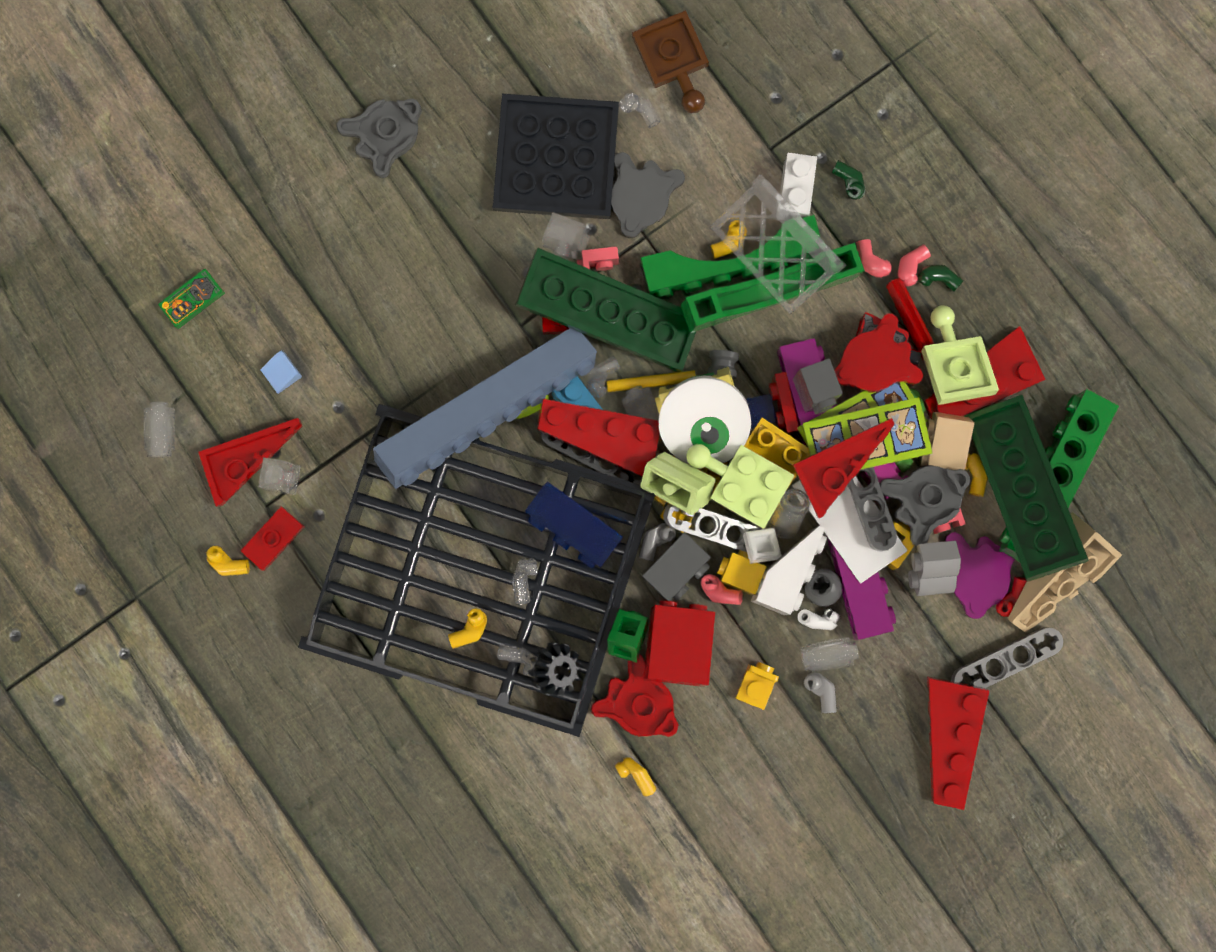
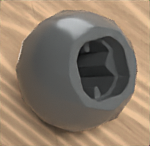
[804,568,843,607]

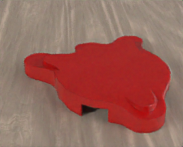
[834,313,923,393]
[591,654,679,737]

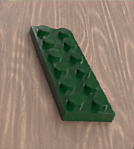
[515,248,696,372]
[964,395,1089,582]

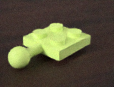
[921,305,999,405]
[686,444,795,529]

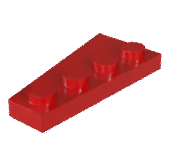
[923,326,1046,420]
[927,676,989,810]

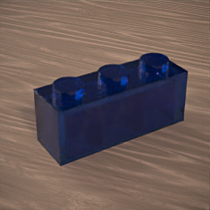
[525,481,623,569]

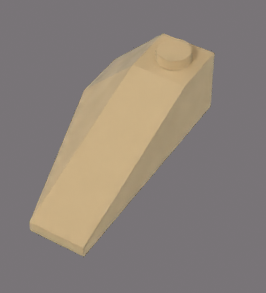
[1008,512,1122,633]

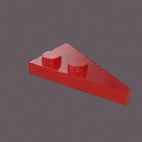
[198,418,303,507]
[793,418,895,518]

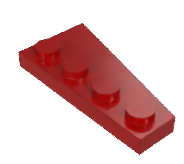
[537,399,660,477]

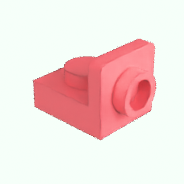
[577,247,619,271]

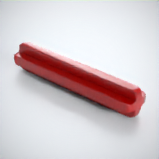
[886,278,935,360]

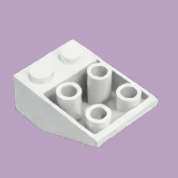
[751,526,827,615]

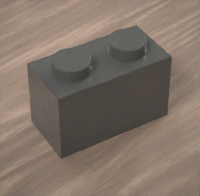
[793,358,843,415]
[642,532,711,601]

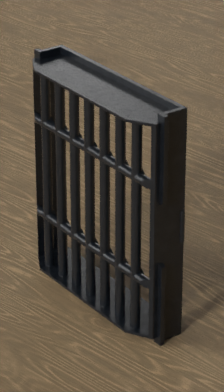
[298,404,655,737]

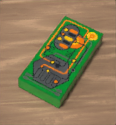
[158,269,225,329]

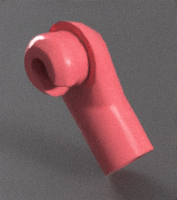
[856,239,891,278]
[897,244,931,287]
[701,574,743,605]

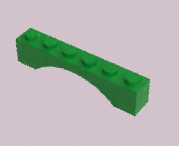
[640,215,824,299]
[681,243,865,333]

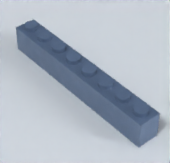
[373,328,597,489]

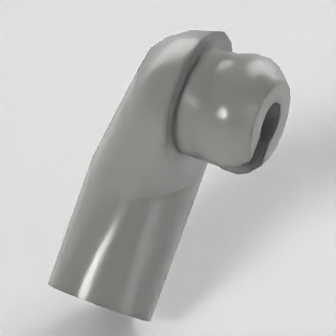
[804,672,837,713]

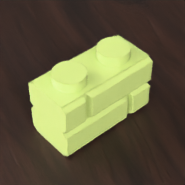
[640,452,716,515]

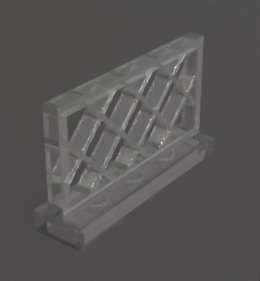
[710,174,846,314]

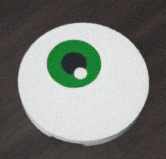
[659,376,751,464]

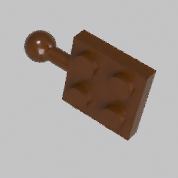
[632,10,709,113]

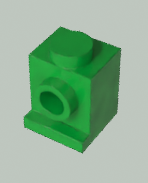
[607,609,648,663]

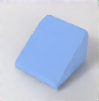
[261,350,302,394]

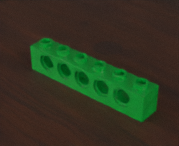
[999,389,1119,562]

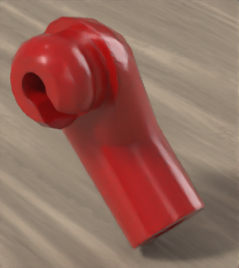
[996,577,1027,617]

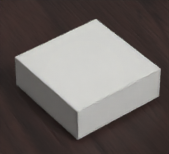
[743,528,782,564]

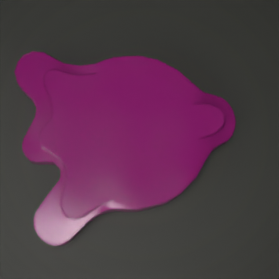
[945,532,1015,619]

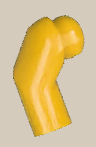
[710,220,747,259]
[448,608,487,649]
[615,757,657,797]

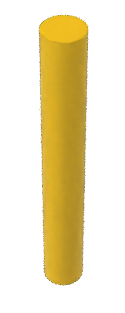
[606,370,696,392]

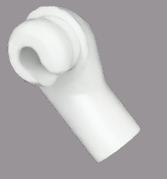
[798,609,840,630]

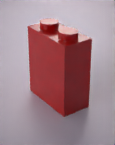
[644,601,715,687]

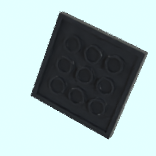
[492,93,619,219]

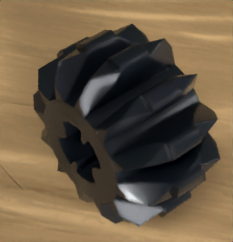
[528,642,583,697]

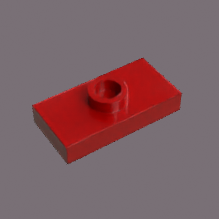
[241,506,305,571]

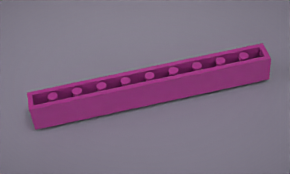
[777,338,896,640]

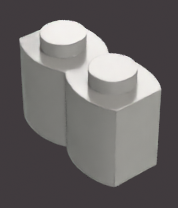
[908,541,961,596]

